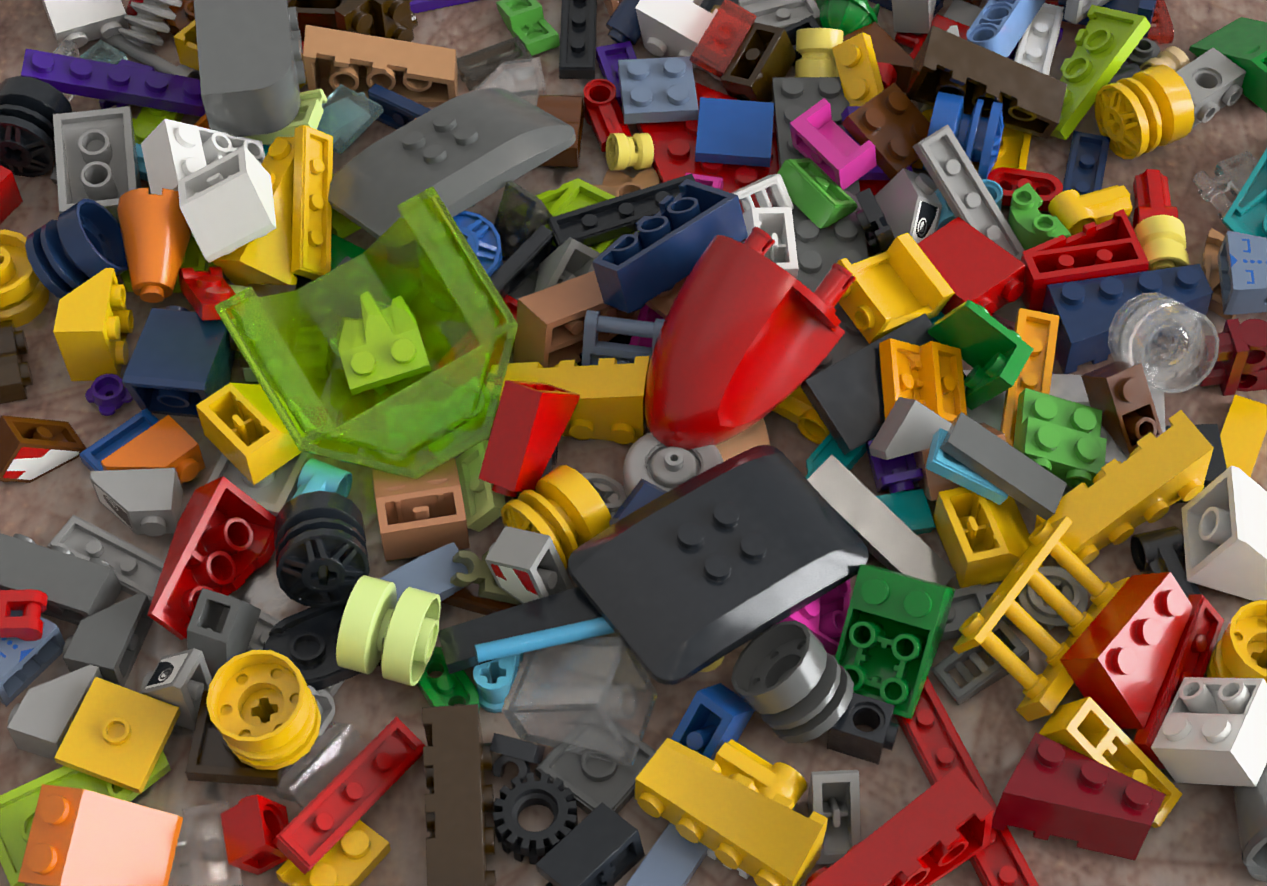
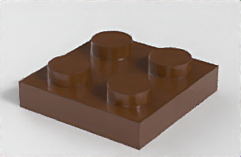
[841,82,930,180]

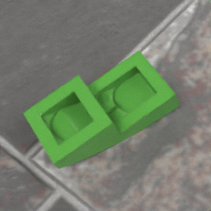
[496,0,560,57]

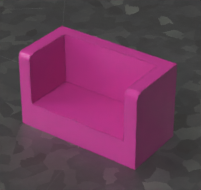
[789,98,877,190]

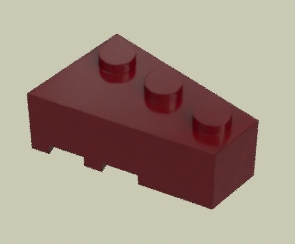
[991,732,1166,860]

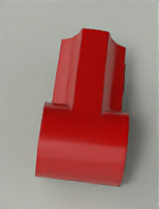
[583,79,632,152]
[1132,169,1178,230]

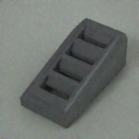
[931,618,1029,705]

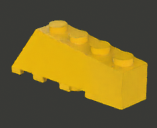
[212,137,298,287]
[634,738,828,886]

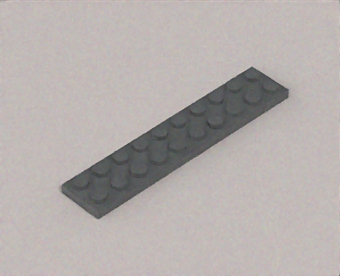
[771,77,869,380]

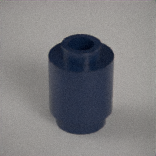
[606,0,641,45]

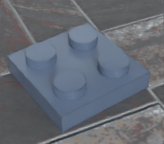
[618,56,699,124]

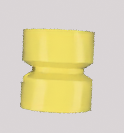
[795,28,843,77]
[1134,215,1189,271]

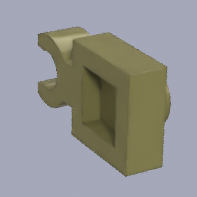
[450,550,521,605]

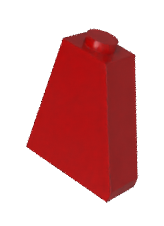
[478,380,580,497]

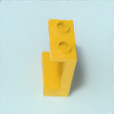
[837,233,955,344]

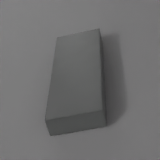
[940,412,1067,521]

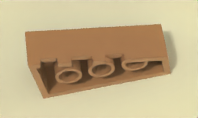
[303,25,458,109]

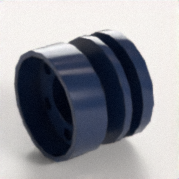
[25,199,128,299]

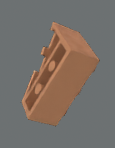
[513,271,641,368]

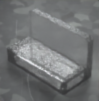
[270,722,368,810]

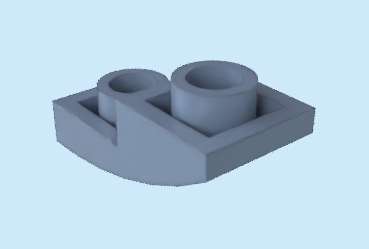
[380,542,468,601]

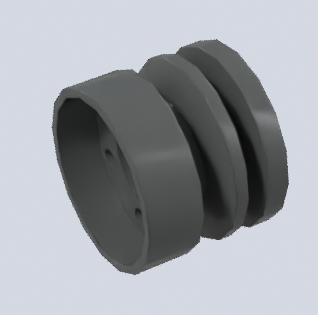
[731,621,854,743]

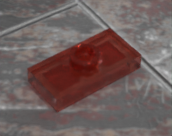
[689,0,757,78]

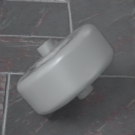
[623,432,723,497]

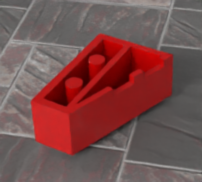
[1060,572,1193,729]

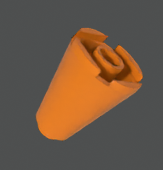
[117,188,192,303]

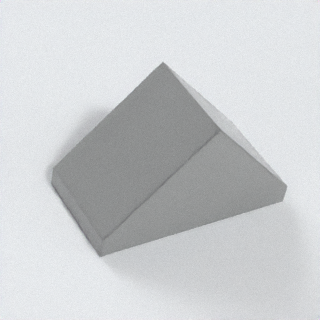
[535,237,601,292]
[869,397,952,460]
[807,770,861,864]

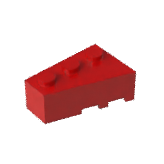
[1021,209,1149,311]

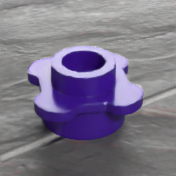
[85,374,133,416]

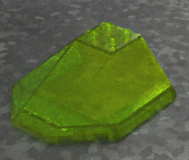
[214,187,518,480]

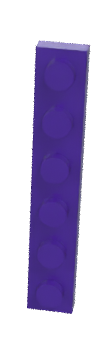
[21,49,206,117]

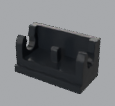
[535,802,645,886]

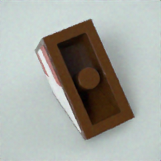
[0,415,87,483]

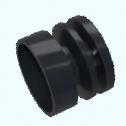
[0,76,73,177]
[273,491,370,608]

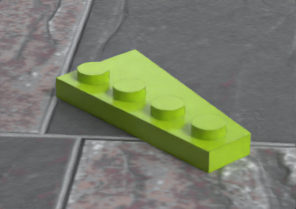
[1050,5,1151,140]
[0,751,171,886]

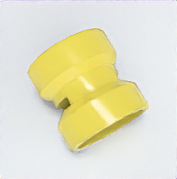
[606,133,654,171]

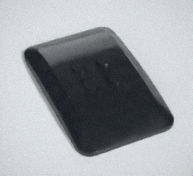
[568,445,869,685]

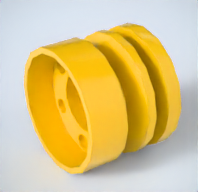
[1094,64,1194,159]
[501,465,612,569]
[1206,600,1267,683]
[206,650,321,770]

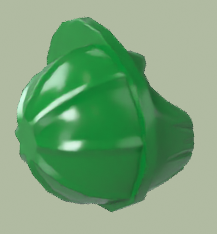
[816,0,880,36]

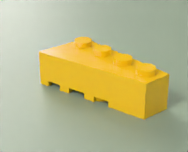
[483,356,650,444]
[1035,410,1214,569]

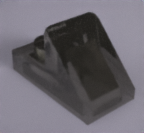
[494,180,553,259]

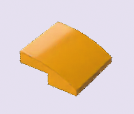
[879,338,967,423]

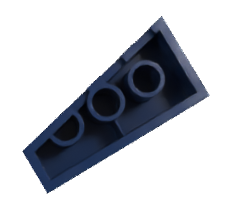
[592,179,748,313]

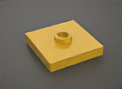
[54,677,181,794]

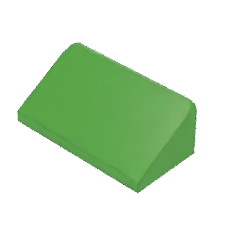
[777,158,858,229]

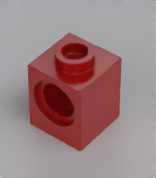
[220,794,289,875]

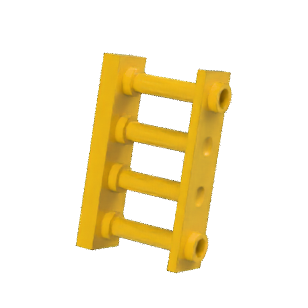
[953,516,1130,722]

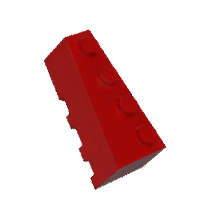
[805,765,994,886]

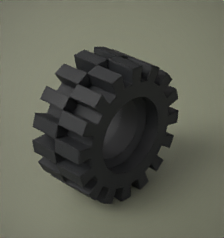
[493,772,578,864]

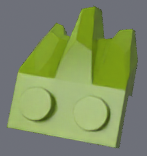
[336,291,431,395]

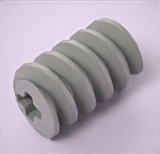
[118,0,182,54]

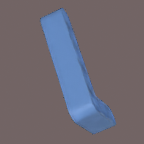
[966,0,1046,58]

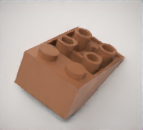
[370,446,470,561]

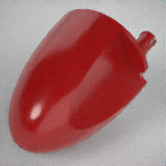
[644,226,856,450]

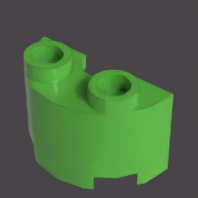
[1007,183,1071,251]

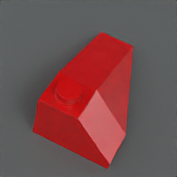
[147,476,276,640]

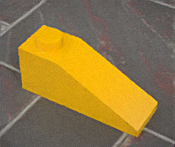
[1039,697,1182,828]

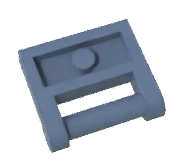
[582,310,665,366]

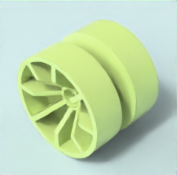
[336,575,441,686]

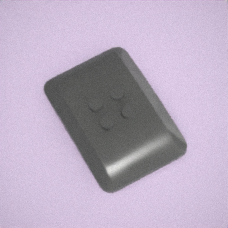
[328,87,576,247]

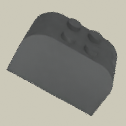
[194,0,306,137]

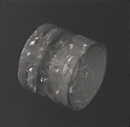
[1108,292,1220,393]

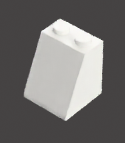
[42,0,129,49]
[1181,465,1267,601]

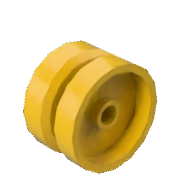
[0,229,50,328]

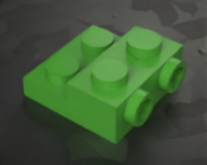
[1013,388,1107,488]

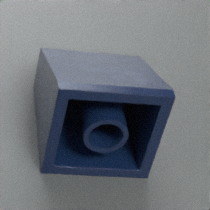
[122,305,237,418]

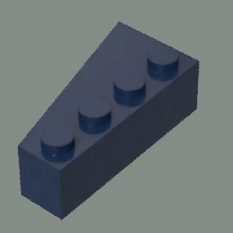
[1041,264,1213,374]

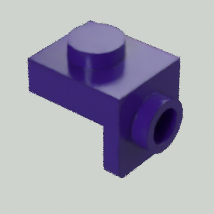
[866,440,924,494]

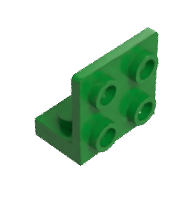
[928,300,1034,410]

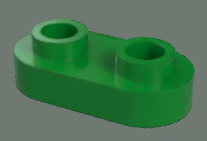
[416,646,480,711]

